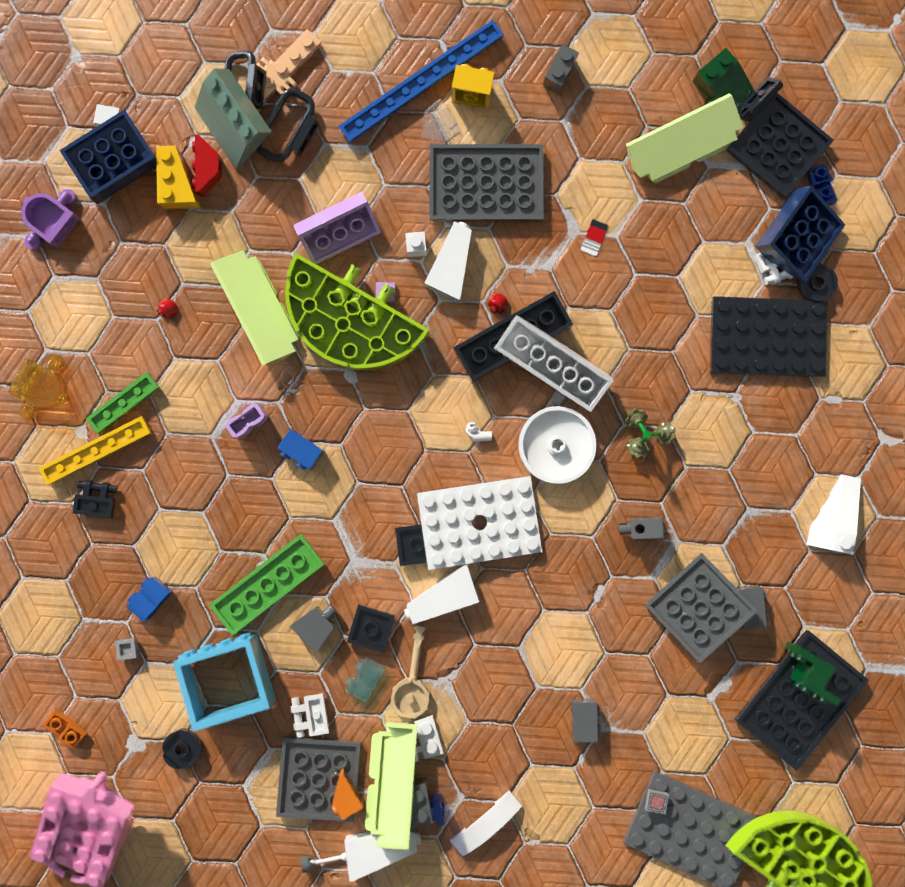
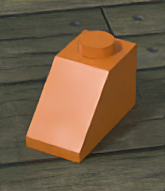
[332,769,364,821]

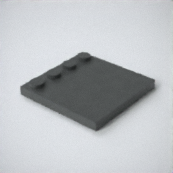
[645,553,758,663]
[276,736,361,822]

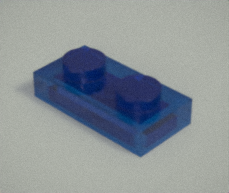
[430,793,445,827]

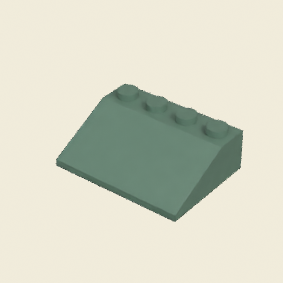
[194,68,272,169]

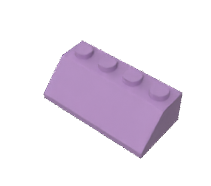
[293,192,381,264]

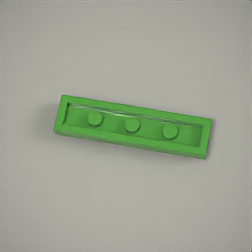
[85,372,160,434]

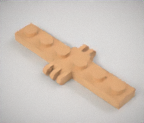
[256,29,321,111]

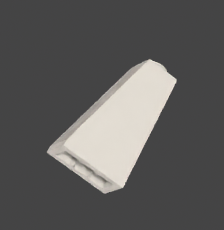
[424,221,472,303]
[404,564,479,624]
[345,827,421,882]

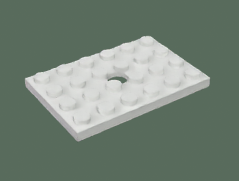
[417,476,542,570]

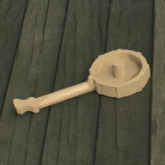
[391,625,430,719]

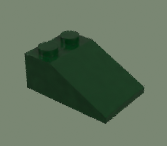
[693,48,755,111]

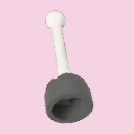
[301,853,347,873]

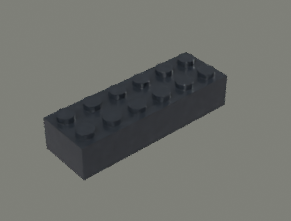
[453,291,574,383]

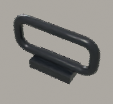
[224,50,267,109]
[257,88,319,162]

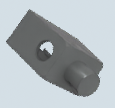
[619,517,664,539]
[290,604,338,653]

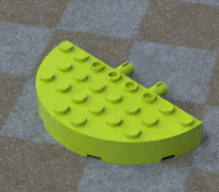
[285,253,430,371]
[726,811,873,887]

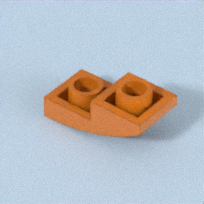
[42,708,86,750]

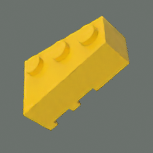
[156,146,201,209]

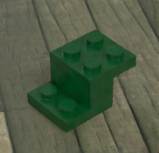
[784,641,841,706]

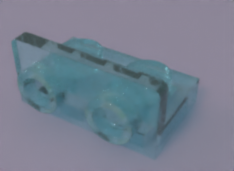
[345,656,386,702]

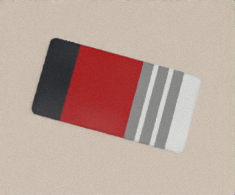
[581,219,608,256]

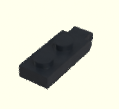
[738,77,784,121]

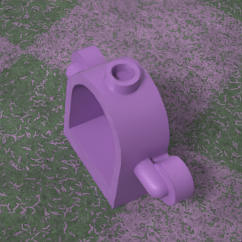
[21,189,80,250]

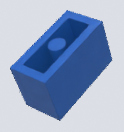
[278,429,324,470]

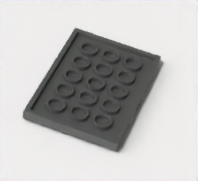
[429,144,544,221]
[623,770,758,887]

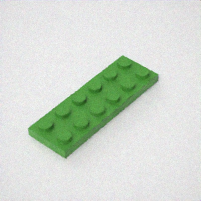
[209,534,325,636]

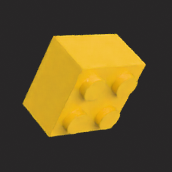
[452,64,494,109]

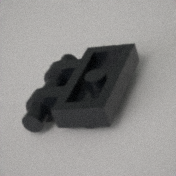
[72,480,118,518]

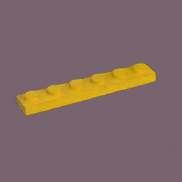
[38,416,152,485]

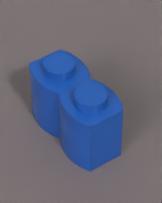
[127,577,173,622]

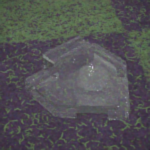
[421,99,462,143]

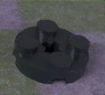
[797,263,838,302]
[162,728,203,769]

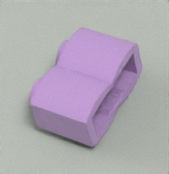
[225,404,269,439]

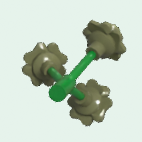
[625,408,676,459]

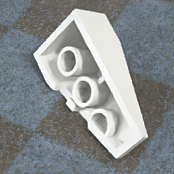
[806,475,861,555]

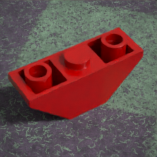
[192,135,222,197]

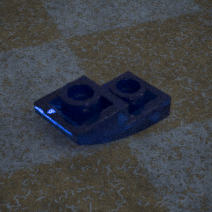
[807,164,838,205]

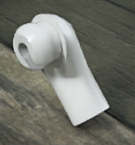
[466,422,492,441]

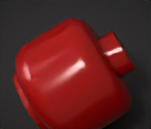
[488,293,509,314]
[158,298,178,319]

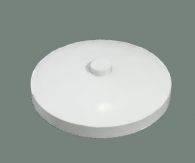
[518,406,596,484]

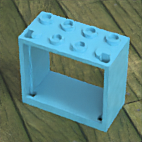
[173,632,276,732]

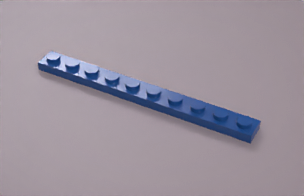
[338,19,504,143]

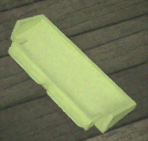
[626,94,743,183]
[210,250,299,366]
[365,722,417,850]

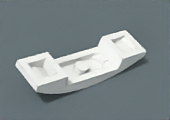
[450,790,522,856]

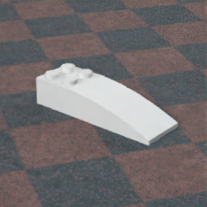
[494,315,613,412]

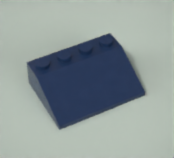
[59,109,157,204]
[755,186,845,283]

